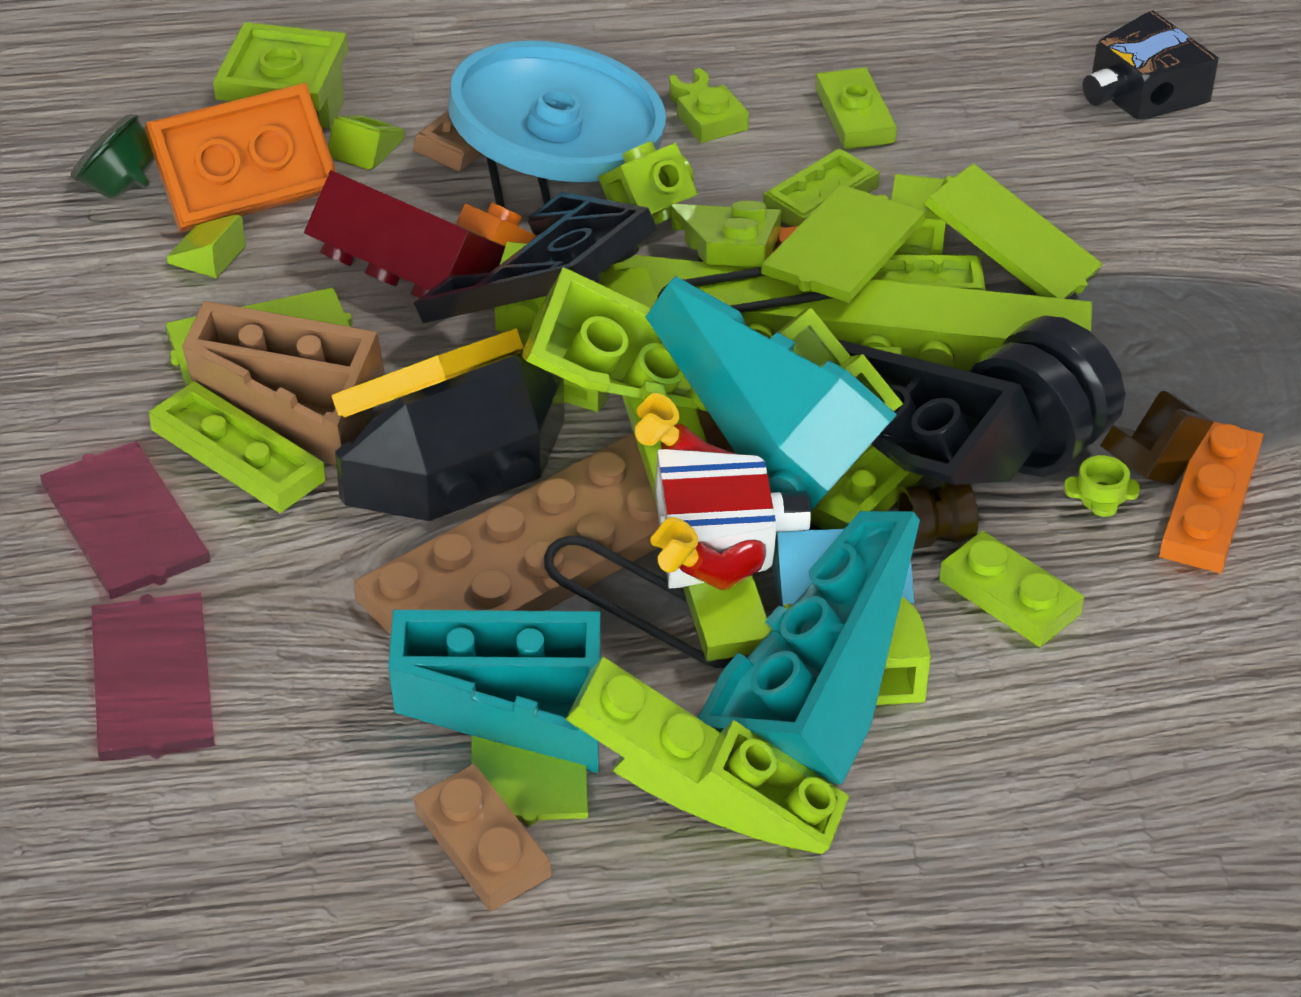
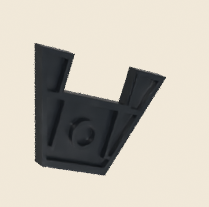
[414,192,657,324]

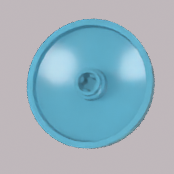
[448,41,666,182]

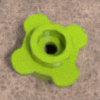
[1064,455,1140,517]

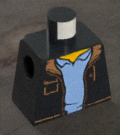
[1082,10,1219,120]

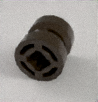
[898,482,978,549]

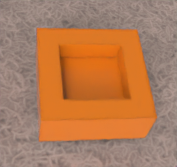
[456,202,537,247]

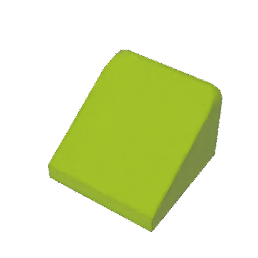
[328,115,406,170]
[166,215,246,279]

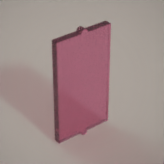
[40,441,211,599]
[91,592,215,761]

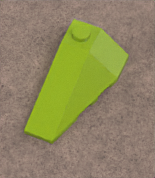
[522,267,708,412]

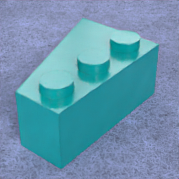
[388,610,601,774]

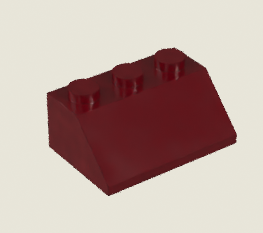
[304,170,505,298]

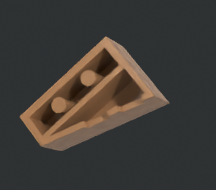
[182,301,385,466]

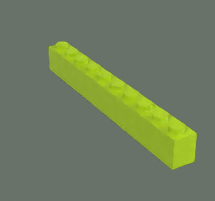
[495,242,1092,372]

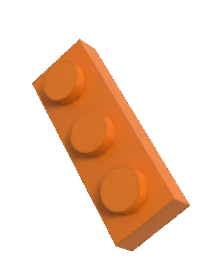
[1159,421,1264,574]

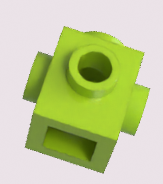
[598,141,698,225]

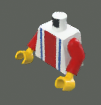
[635,393,810,591]

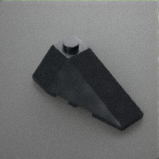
[837,339,1044,485]

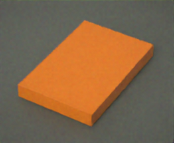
[145,83,336,233]

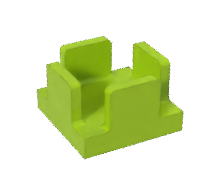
[213,22,348,129]

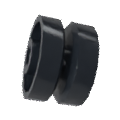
[969,315,1126,477]

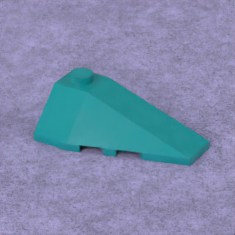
[646,276,897,512]
[698,511,920,785]

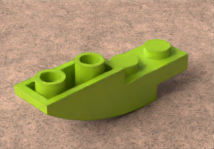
[566,657,850,854]

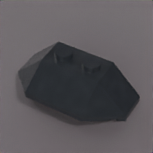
[335,356,564,521]

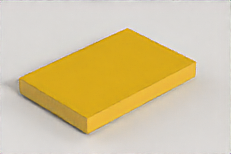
[331,328,524,417]

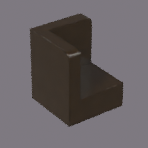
[1100,391,1214,485]

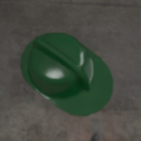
[71,114,155,199]

